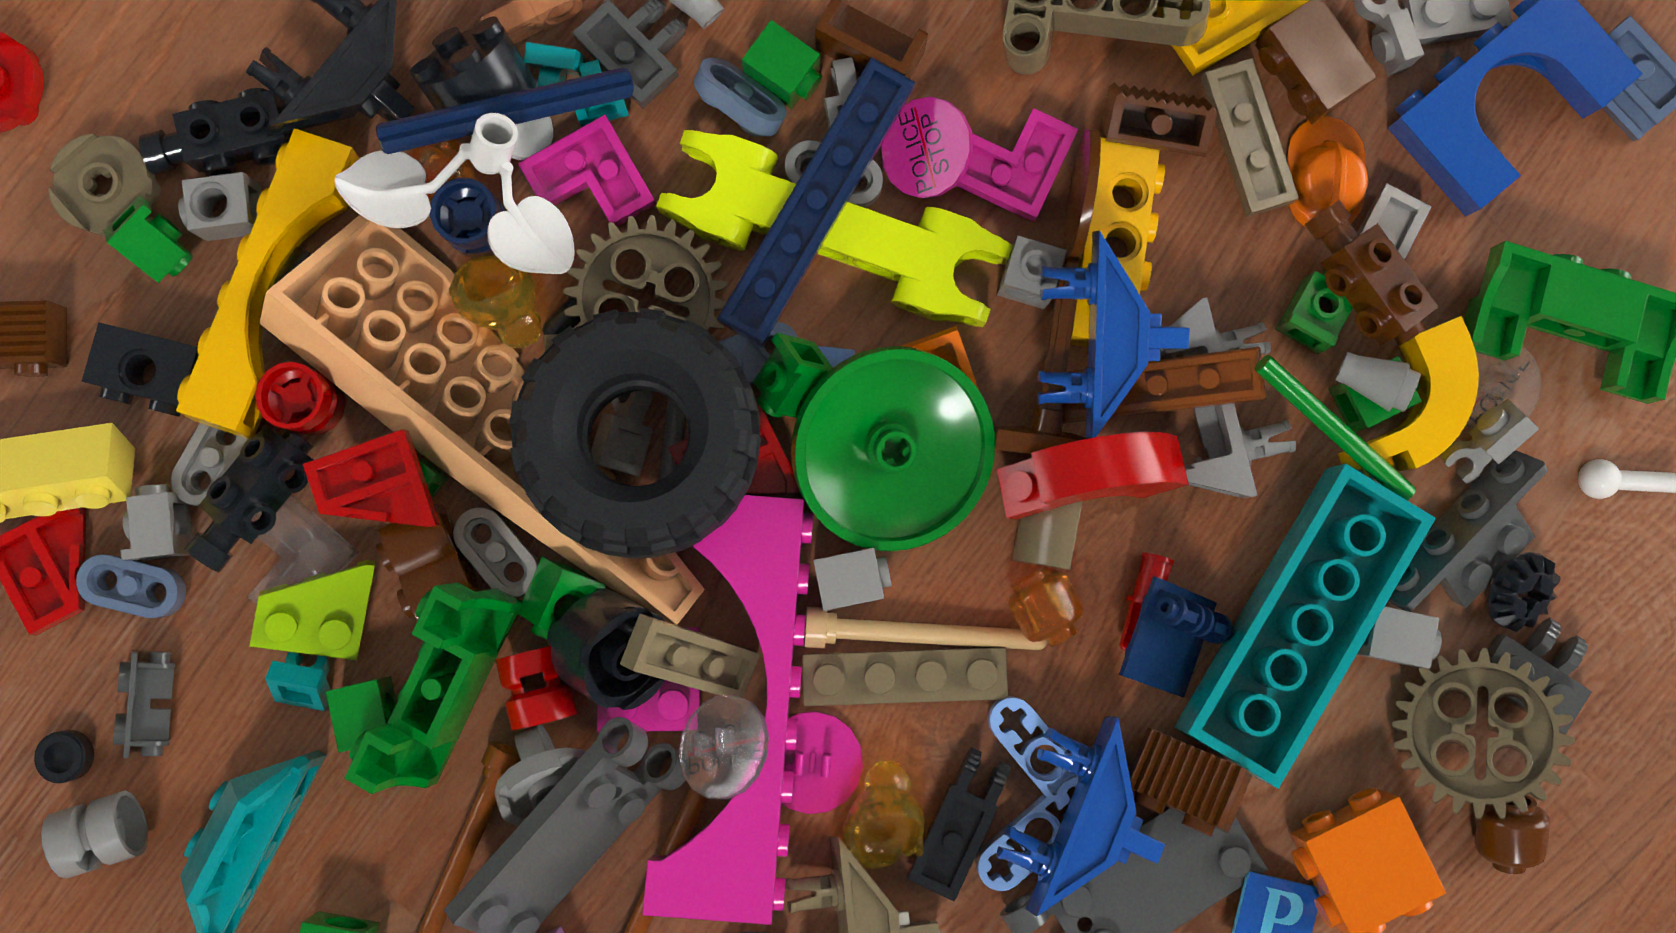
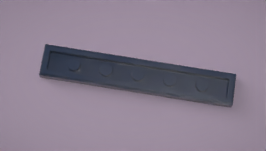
[717,57,915,347]

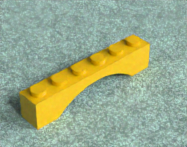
[176,128,360,439]

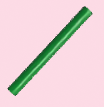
[1254,355,1416,501]

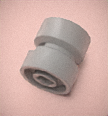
[41,790,148,879]

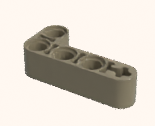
[1003,0,1210,75]

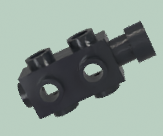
[139,88,302,177]
[184,424,314,573]

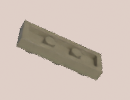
[1201,58,1299,218]
[620,614,760,702]

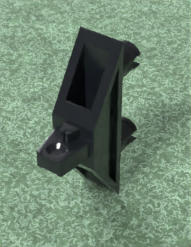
[246,0,415,138]

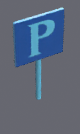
[1232,871,1320,933]

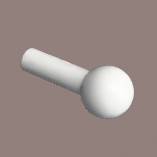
[1578,459,1676,499]

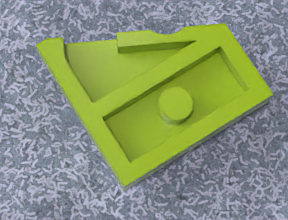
[249,560,375,660]

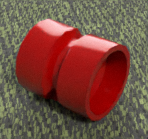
[255,362,346,436]
[495,646,578,731]

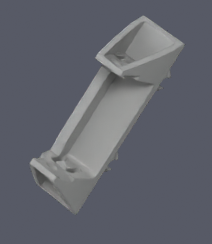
[1160,297,1296,499]

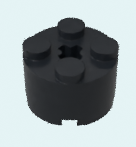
[410,16,536,110]
[547,588,666,710]

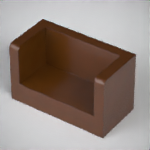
[815,0,928,79]

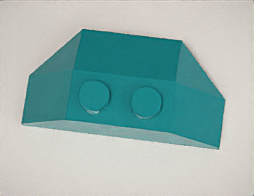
[180,750,327,933]

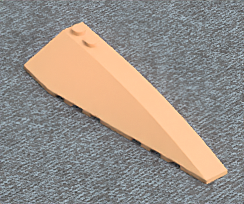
[259,215,705,625]

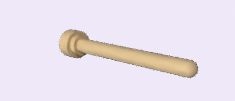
[804,606,1048,650]

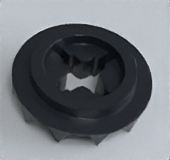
[1488,552,1561,632]

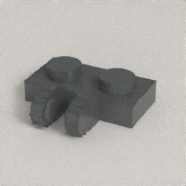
[572,0,687,109]
[1488,617,1592,734]

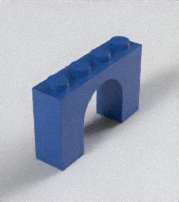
[1387,0,1643,217]

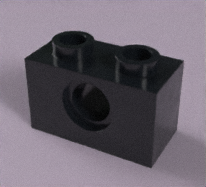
[81,322,199,417]

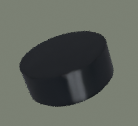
[34,730,94,783]

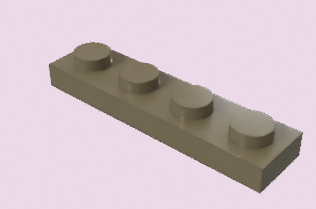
[802,647,1008,706]

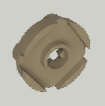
[48,134,161,237]

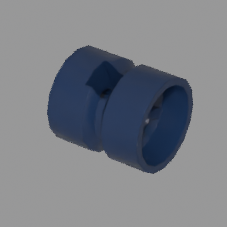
[430,178,507,259]

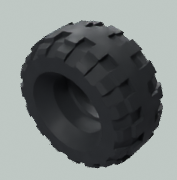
[509,308,761,559]

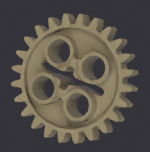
[563,215,728,330]
[1392,648,1575,819]

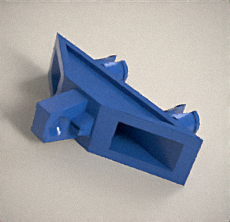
[1037,230,1190,439]
[996,716,1165,917]

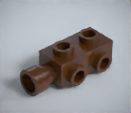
[1304,200,1438,346]

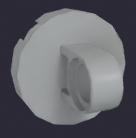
[494,724,586,826]

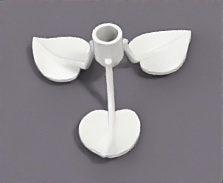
[334,79,575,274]

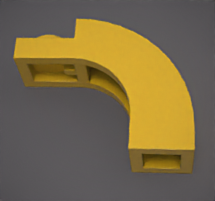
[1338,316,1479,476]

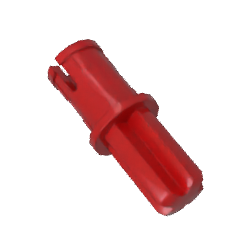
[1119,552,1174,651]

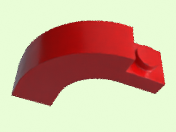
[996,432,1189,520]

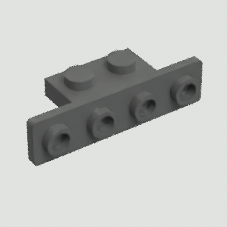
[1388,450,1548,612]

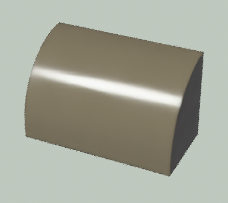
[1011,501,1082,570]

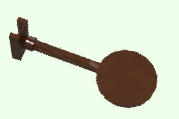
[994,128,1101,454]

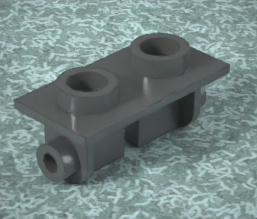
[113,650,176,758]

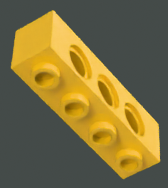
[1070,137,1165,347]

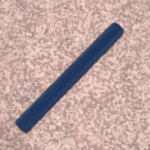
[376,67,634,154]

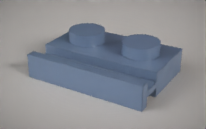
[1602,16,1676,141]

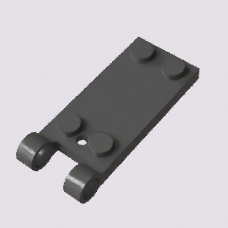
[444,717,690,933]
[1000,806,1268,933]

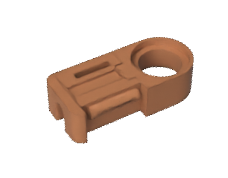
[480,0,583,44]

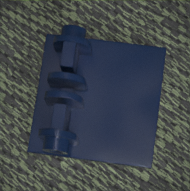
[1119,576,1234,698]

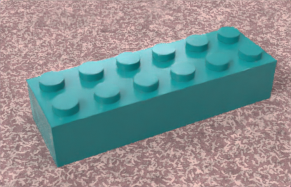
[1174,464,1436,789]

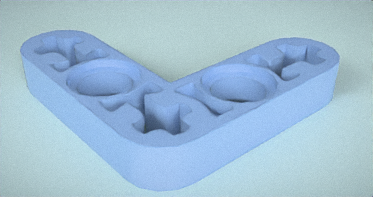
[975,696,1078,891]

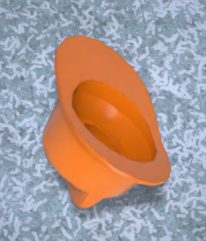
[1287,116,1368,229]

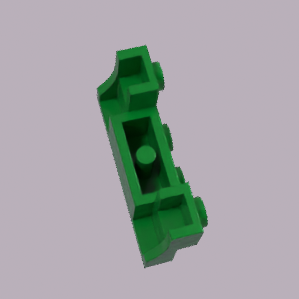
[1464,241,1676,404]
[344,582,523,794]

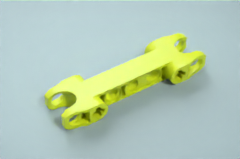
[656,130,1013,327]

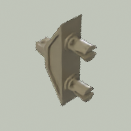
[785,836,939,933]

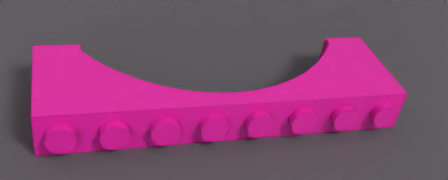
[643,495,814,925]

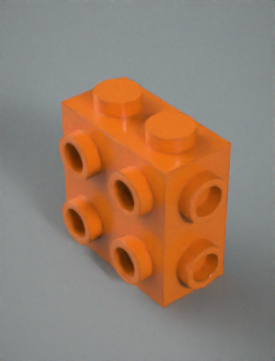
[1290,788,1446,933]

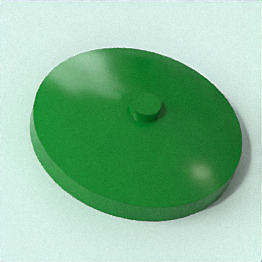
[791,346,995,551]

